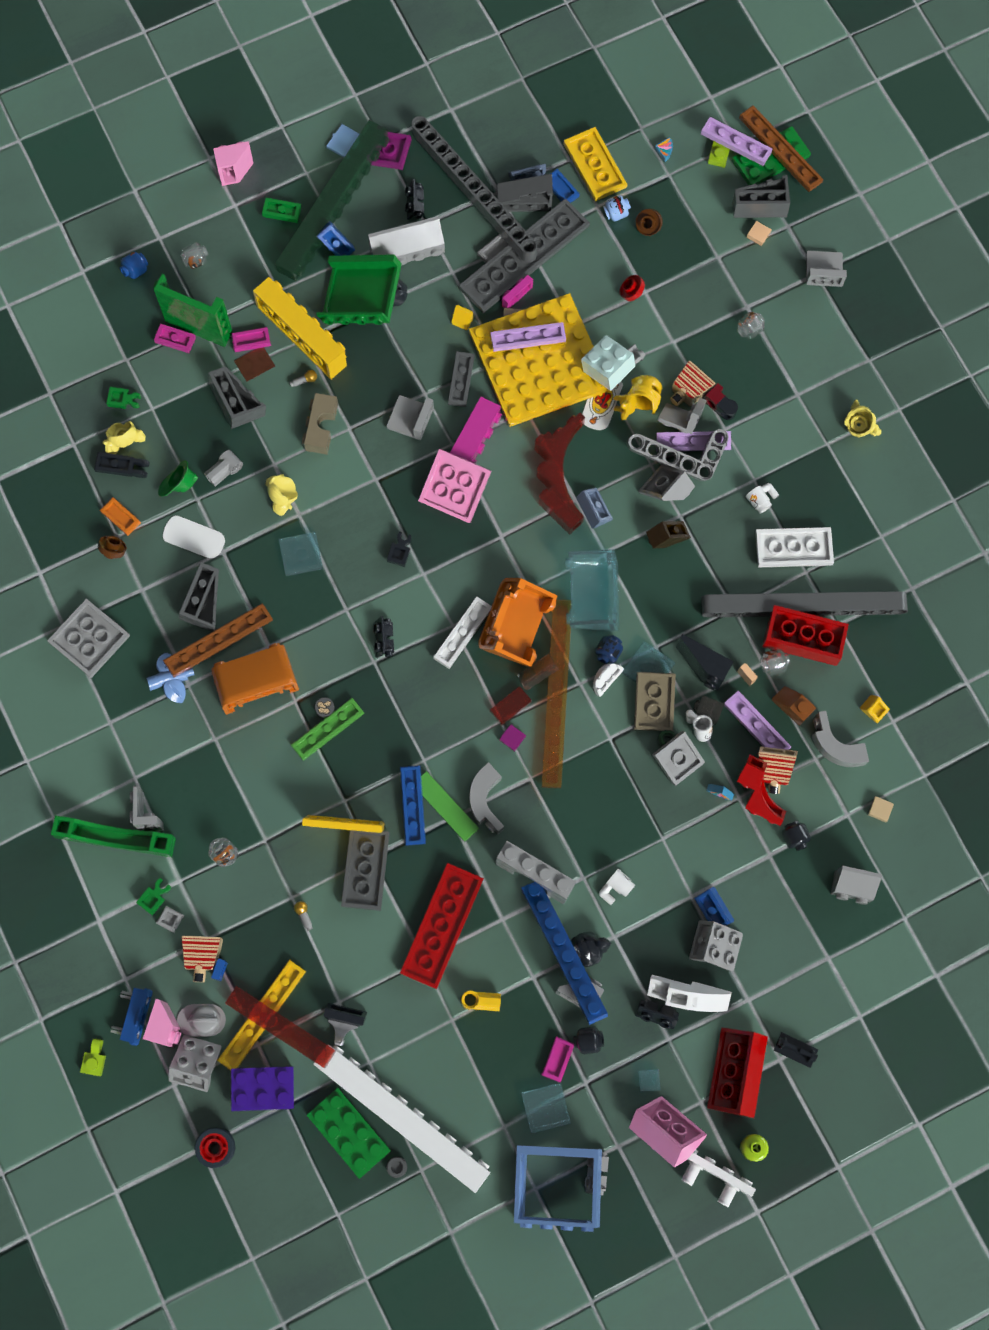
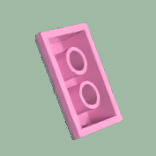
[629,1096,707,1167]

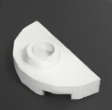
[593,663,624,697]

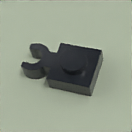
[387,532,412,567]

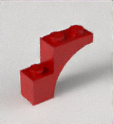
[737,755,786,826]

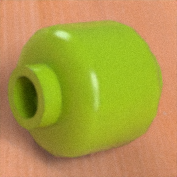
[740,1134,769,1162]

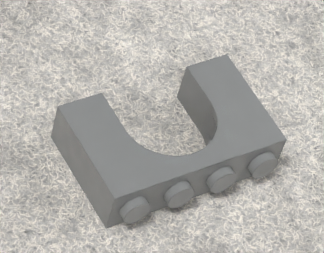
[496,841,576,905]

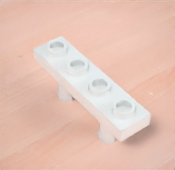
[681,1150,756,1207]

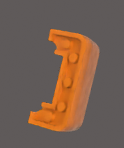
[478,578,558,667]
[211,643,299,715]

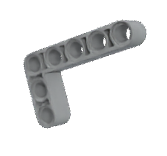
[627,429,729,481]

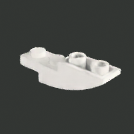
[647,975,732,1012]

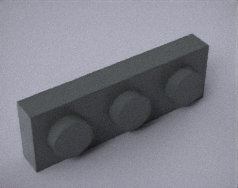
[448,351,475,407]

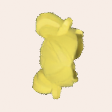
[844,400,881,438]
[103,421,146,454]
[265,474,298,516]

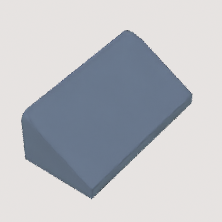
[508,164,546,181]
[576,488,613,529]

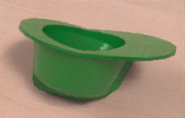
[158,460,198,497]

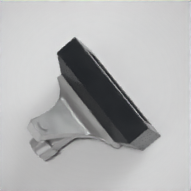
[324,1003,367,1046]

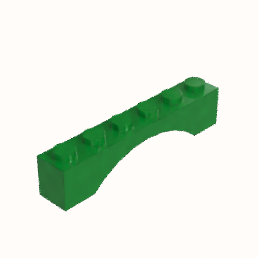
[51,815,176,858]

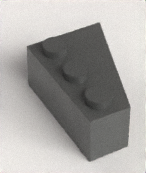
[497,174,553,212]
[732,175,790,218]
[208,366,266,429]
[179,562,219,632]

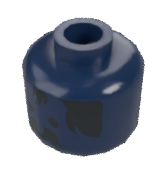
[595,635,623,664]

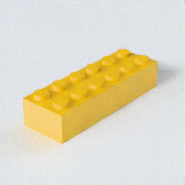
[253,277,347,380]

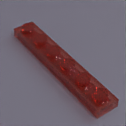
[225,986,336,1068]

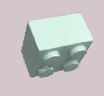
[581,335,635,391]

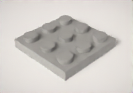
[48,599,130,678]

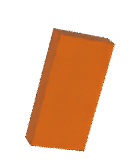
[100,498,141,536]

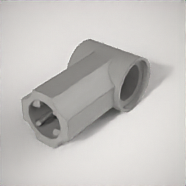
[204,450,243,486]

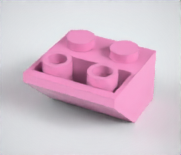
[213,141,253,186]

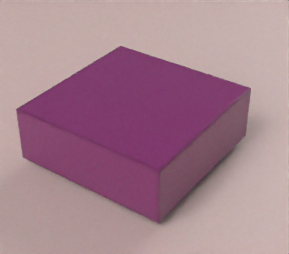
[499,725,526,752]

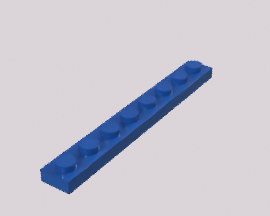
[521,882,608,1025]

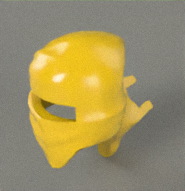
[613,375,662,420]

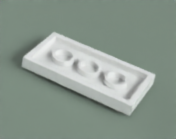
[755,527,834,567]

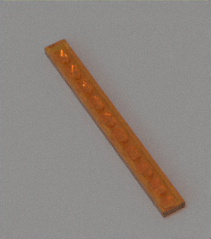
[542,599,572,789]

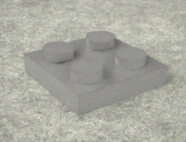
[652,731,705,786]

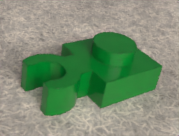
[106,387,141,409]
[136,878,171,916]

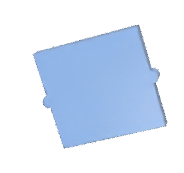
[326,124,368,163]

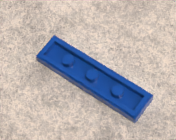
[400,766,426,846]

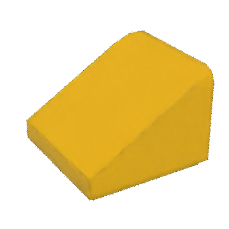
[452,305,473,330]
[860,695,890,723]

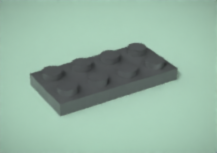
[341,830,390,911]

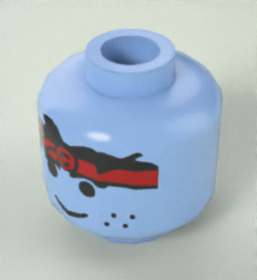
[603,195,631,222]

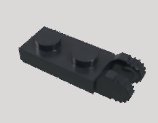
[94,452,150,478]

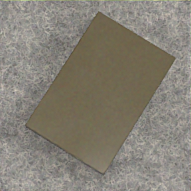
[634,672,676,731]

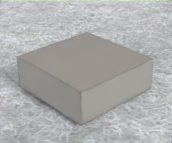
[156,906,184,933]

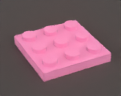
[418,449,492,523]

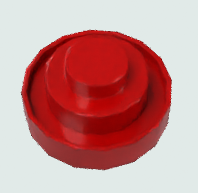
[620,275,645,301]

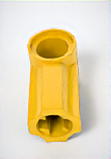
[460,991,501,1011]

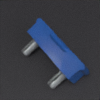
[111,988,153,1046]

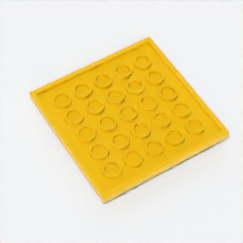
[469,293,610,427]

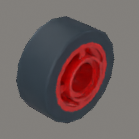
[195,1128,236,1168]

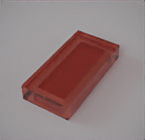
[490,686,532,725]

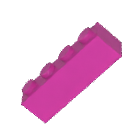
[450,397,502,464]

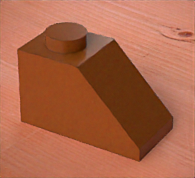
[771,686,816,726]

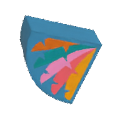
[655,137,673,162]
[706,784,734,801]

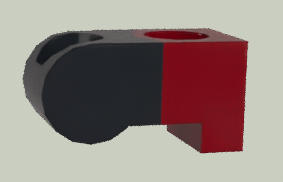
[705,383,738,420]

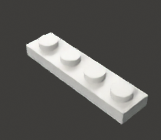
[433,597,492,669]

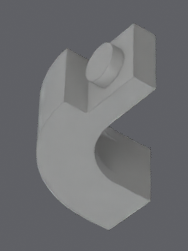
[812,711,869,767]
[470,762,504,834]

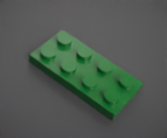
[732,126,811,186]
[307,1088,391,1179]

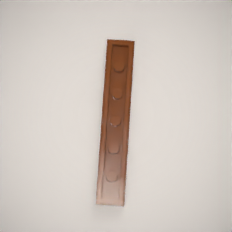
[739,105,823,192]
[163,603,273,678]

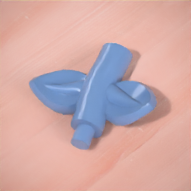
[146,653,194,703]

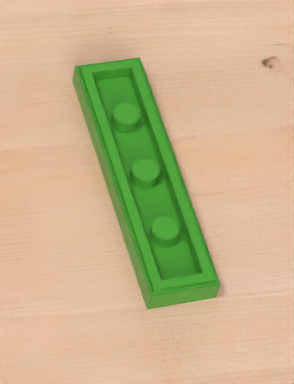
[291,698,364,761]
[421,771,479,842]

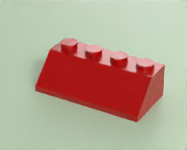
[762,605,849,666]
[707,1027,768,1118]

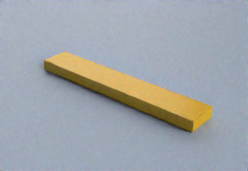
[217,960,306,1070]

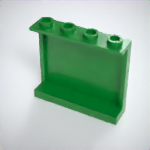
[316,254,402,325]
[153,274,233,347]

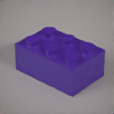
[231,1067,294,1111]

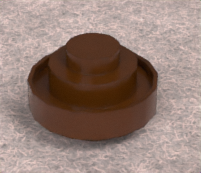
[636,208,663,236]
[98,536,127,559]

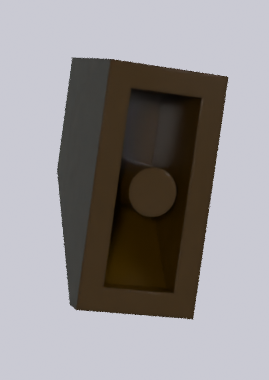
[646,521,691,549]

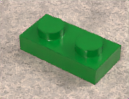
[262,198,302,223]

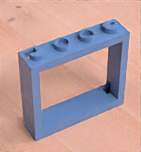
[514,1145,602,1232]

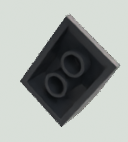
[676,634,734,690]

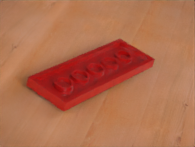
[400,863,484,990]

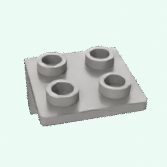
[806,251,847,287]
[387,395,434,441]
[658,398,707,434]
[130,786,164,831]
[689,920,743,971]
[169,1035,222,1092]

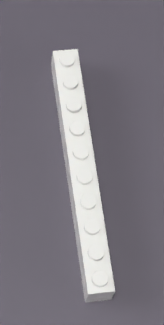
[313,1044,490,1193]

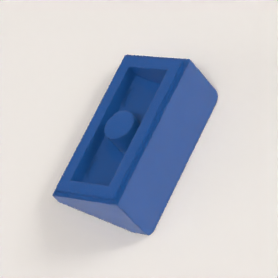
[317,221,355,256]
[694,887,734,926]

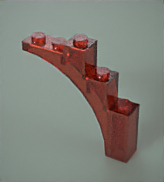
[534,412,585,535]

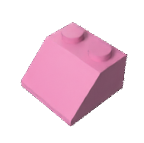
[143,999,181,1048]

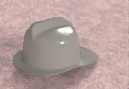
[177,1004,226,1037]

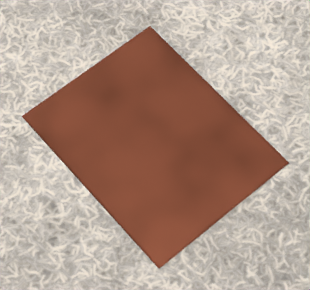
[234,347,275,382]

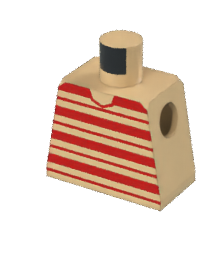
[670,361,715,406]
[759,746,798,794]
[182,936,223,983]

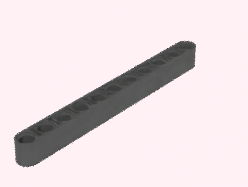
[412,116,537,262]
[701,591,908,618]

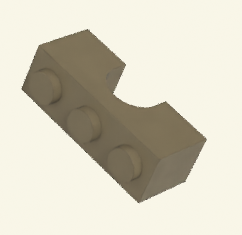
[302,393,338,455]

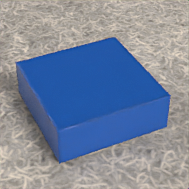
[211,958,228,981]

